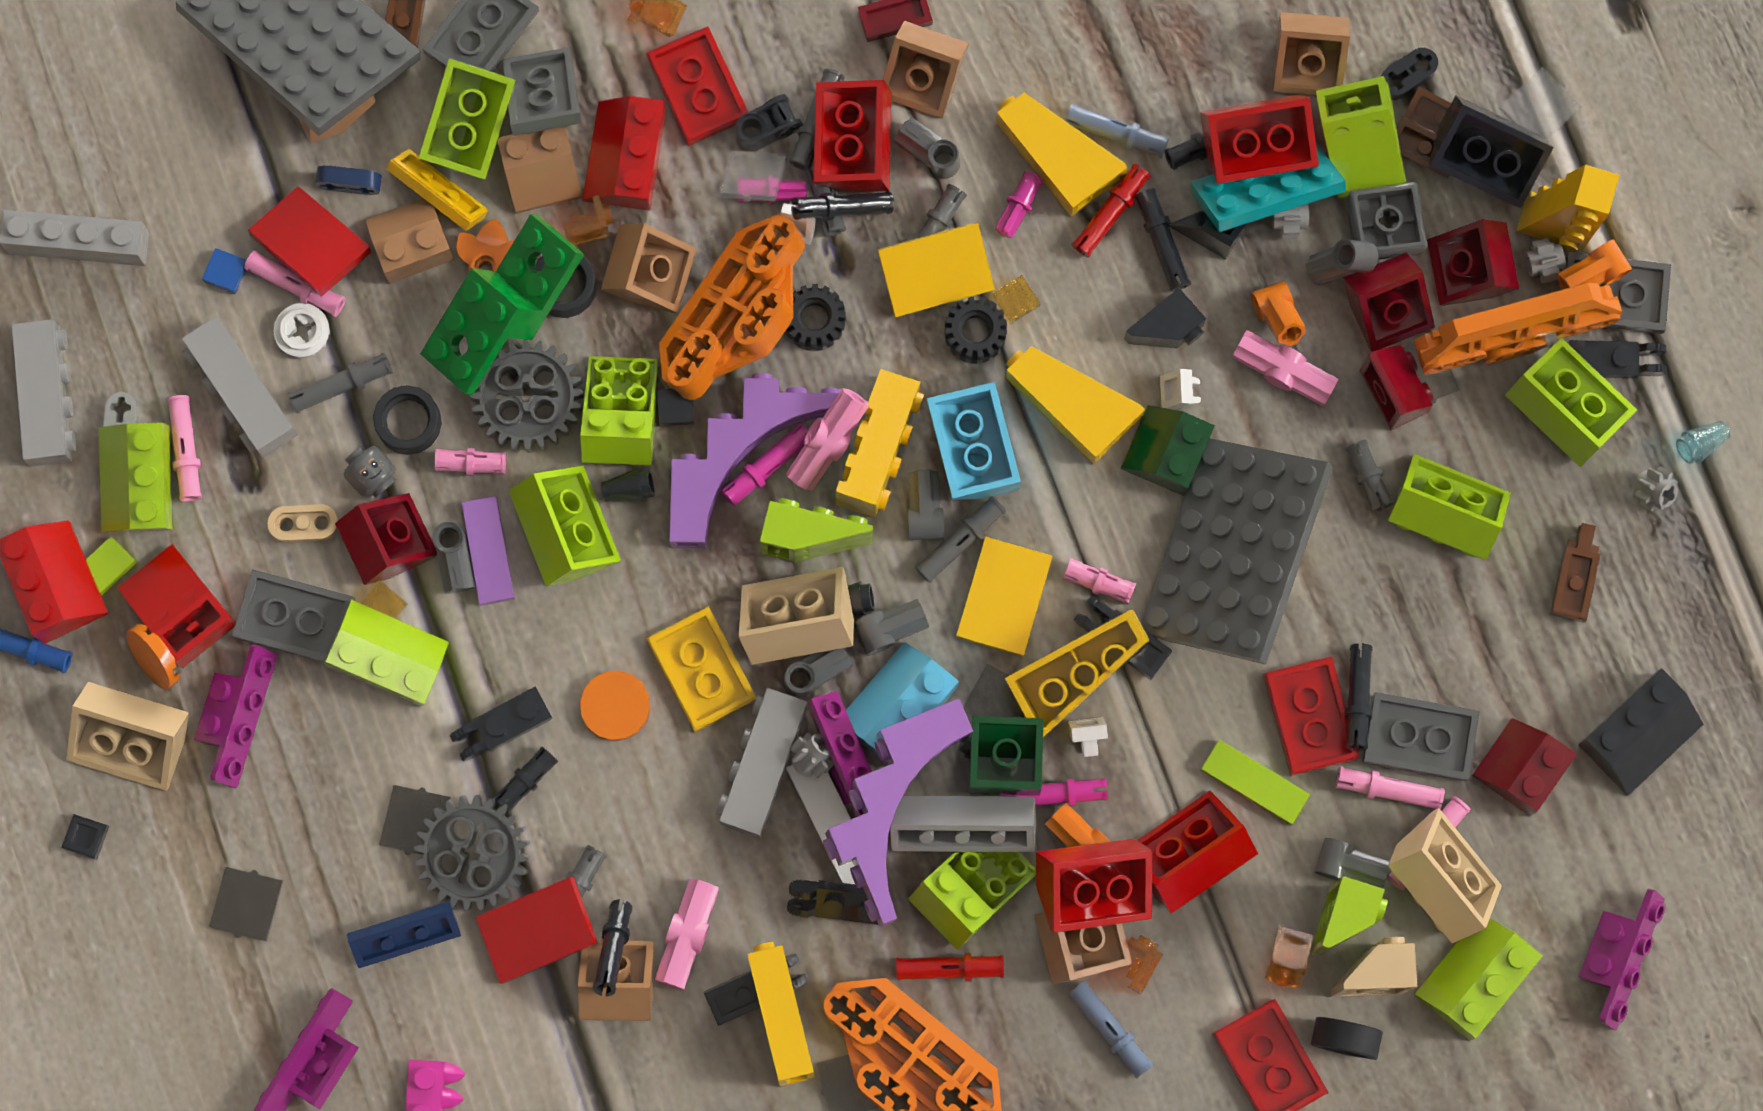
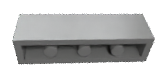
[0,210,150,266]
[182,316,298,458]
[12,319,76,467]
[716,688,808,839]
[890,796,1036,852]

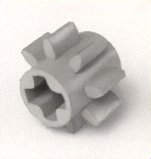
[1271,204,1309,238]
[1524,238,1566,284]
[1634,466,1678,511]
[790,733,834,778]

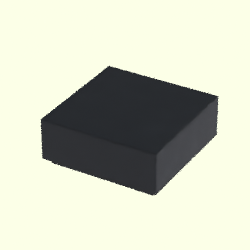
[657,389,695,427]
[61,814,109,860]

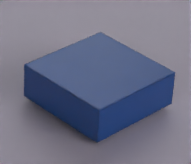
[202,248,246,294]

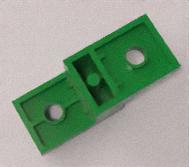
[420,214,584,395]

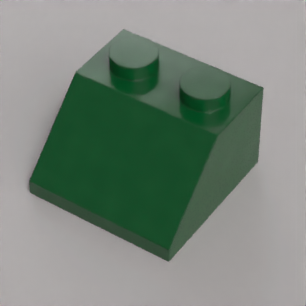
[1120,405,1215,496]
[969,716,1044,796]

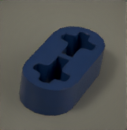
[315,165,382,195]

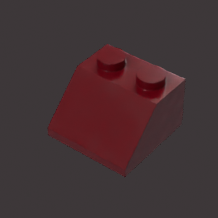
[1427,219,1519,306]
[1343,252,1435,352]
[1360,344,1434,431]
[335,493,437,585]
[1472,718,1577,816]

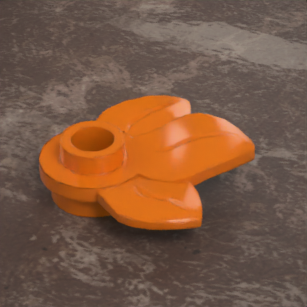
[456,219,514,271]

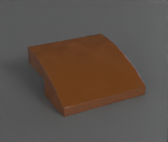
[1397,86,1451,179]

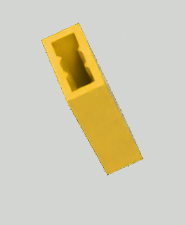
[996,92,1128,217]
[1005,346,1145,465]
[747,942,815,1087]

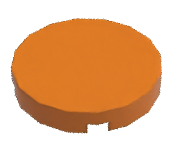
[126,624,180,690]
[580,670,651,742]

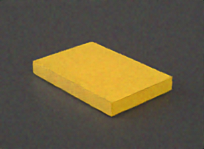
[877,222,995,317]
[956,536,1053,657]
[646,606,757,733]

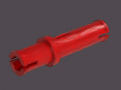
[1071,163,1151,258]
[896,953,1004,982]

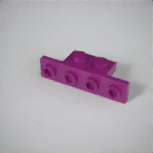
[194,645,277,788]
[808,691,872,817]
[1579,888,1665,1031]
[254,988,359,1111]

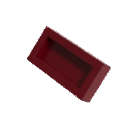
[858,0,933,43]

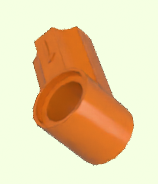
[1556,240,1632,290]
[1251,281,1306,347]
[1045,803,1111,847]

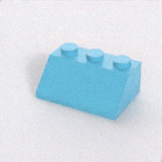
[927,382,1021,500]
[846,642,959,765]

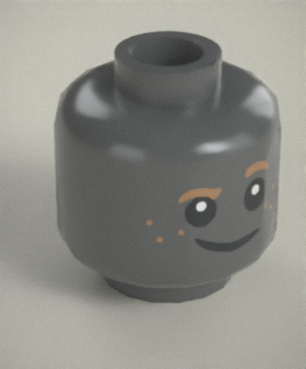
[343,446,396,498]

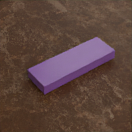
[462,496,515,606]

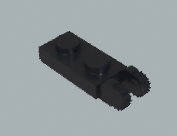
[1568,340,1666,379]
[1073,596,1172,680]
[449,686,553,762]
[787,880,890,925]
[703,953,808,1026]

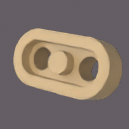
[267,504,339,543]

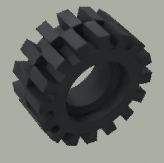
[786,284,846,351]
[944,296,1007,364]

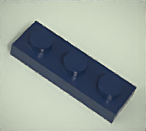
[347,901,461,969]

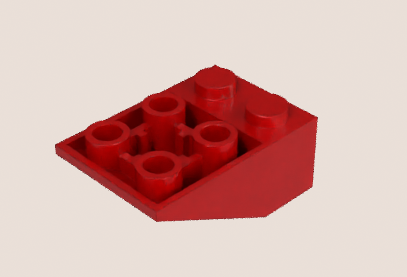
[117,544,236,669]

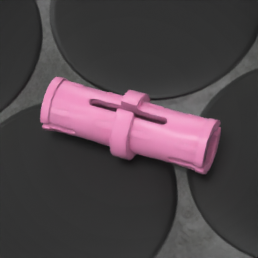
[435,448,507,476]
[1063,558,1136,604]

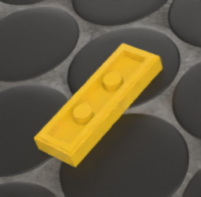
[386,149,488,231]

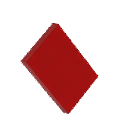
[646,26,748,146]
[248,186,371,297]
[1263,657,1360,777]
[475,877,599,984]
[1212,998,1329,1111]

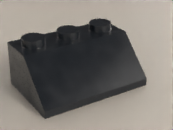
[1429,95,1554,208]
[1578,668,1704,796]

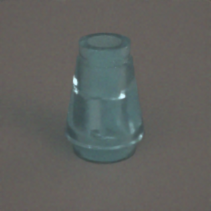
[1676,421,1730,464]

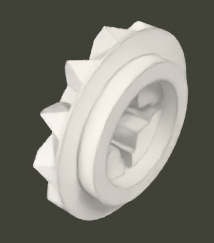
[274,303,330,359]

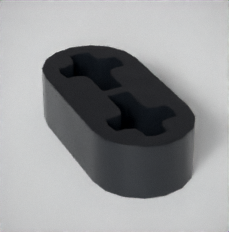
[1381,47,1438,100]

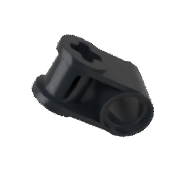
[736,94,803,152]

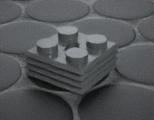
[1347,182,1428,260]

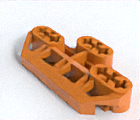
[659,214,805,400]
[1413,283,1622,375]
[823,978,1002,1111]

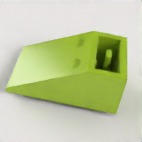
[1316,76,1406,199]
[580,356,658,465]
[760,498,873,563]
[908,852,1036,950]

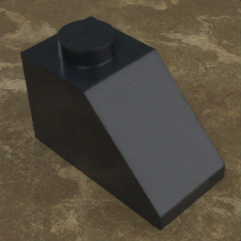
[1124,288,1206,348]

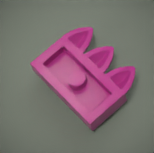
[405,1060,465,1111]

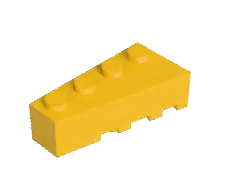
[1516,165,1620,252]
[836,369,924,518]
[1005,609,1149,738]

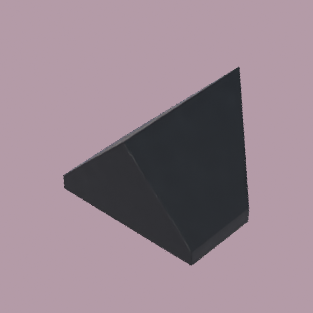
[1168,210,1248,260]

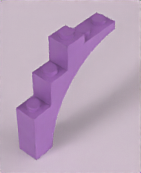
[670,373,841,549]
[823,699,973,928]

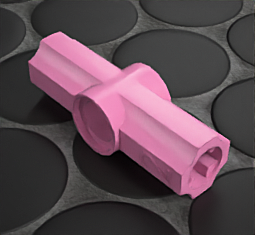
[1232,330,1339,407]
[786,388,869,491]
[655,878,719,990]

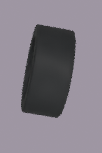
[535,256,597,318]
[373,385,442,455]
[1311,1017,1383,1060]

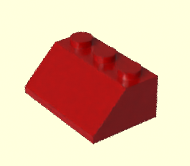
[814,80,892,192]
[1200,94,1319,184]
[582,96,666,211]
[0,520,109,644]
[1137,790,1258,914]
[1036,839,1152,933]

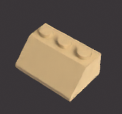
[739,567,854,665]
[66,682,189,791]
[1388,808,1502,943]
[1330,937,1417,997]

